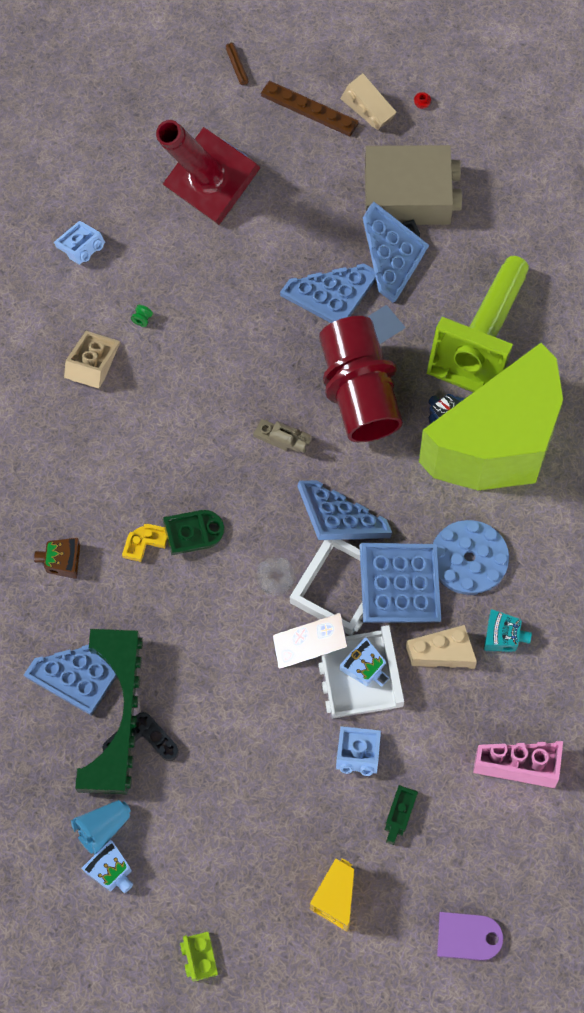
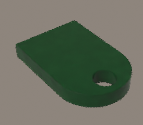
[162,510,224,556]

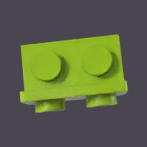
[180,932,218,982]

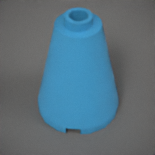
[71,800,131,855]

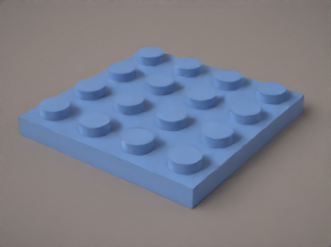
[360,543,441,623]

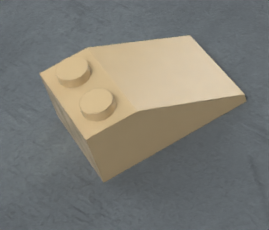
[64,331,120,389]

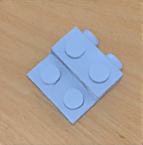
[54,221,105,265]
[336,726,381,776]

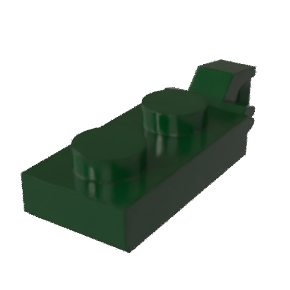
[385,785,418,845]

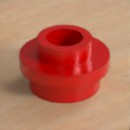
[414,92,431,109]

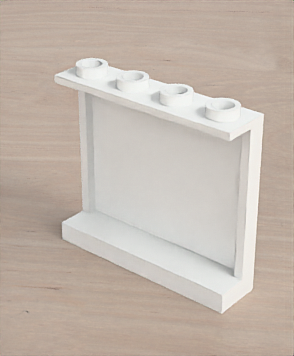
[318,625,404,719]

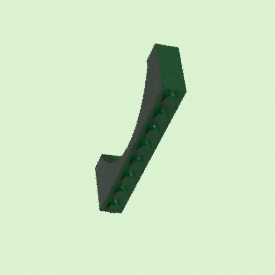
[75,629,143,795]

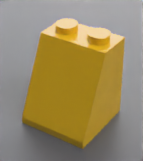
[310,858,354,932]

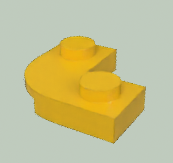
[122,524,168,562]

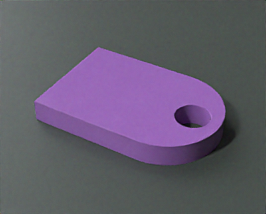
[437,912,503,961]

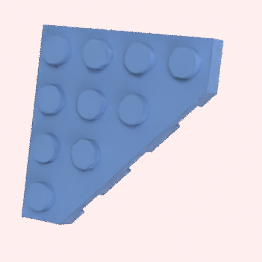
[363,202,429,302]
[280,264,376,323]
[297,480,392,540]
[24,645,117,716]

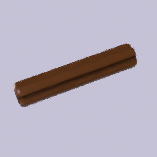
[226,42,249,85]

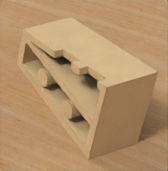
[406,625,477,669]

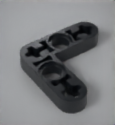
[102,712,179,761]

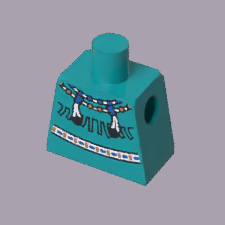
[484,609,532,652]

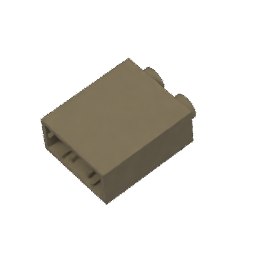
[365,145,462,225]

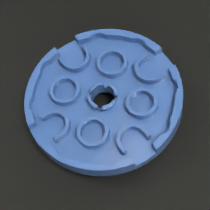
[433,520,509,595]

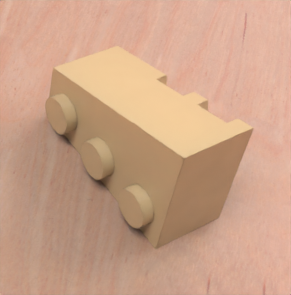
[340,73,397,130]

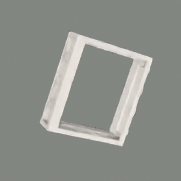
[290,540,363,636]

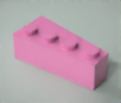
[473,741,563,788]

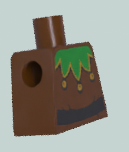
[34,538,81,579]

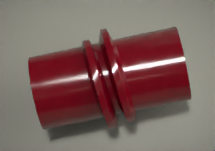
[319,316,403,443]

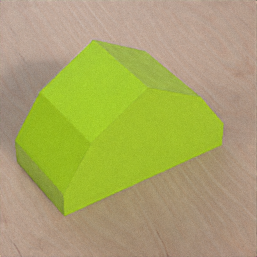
[419,343,563,491]

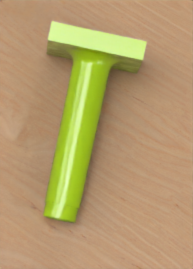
[426,256,529,392]

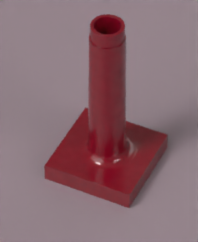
[156,120,261,225]

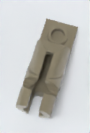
[253,419,312,453]

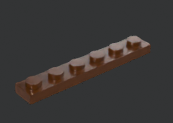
[261,80,358,137]

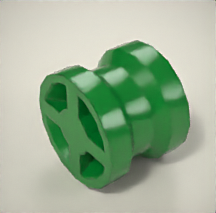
[131,305,153,327]

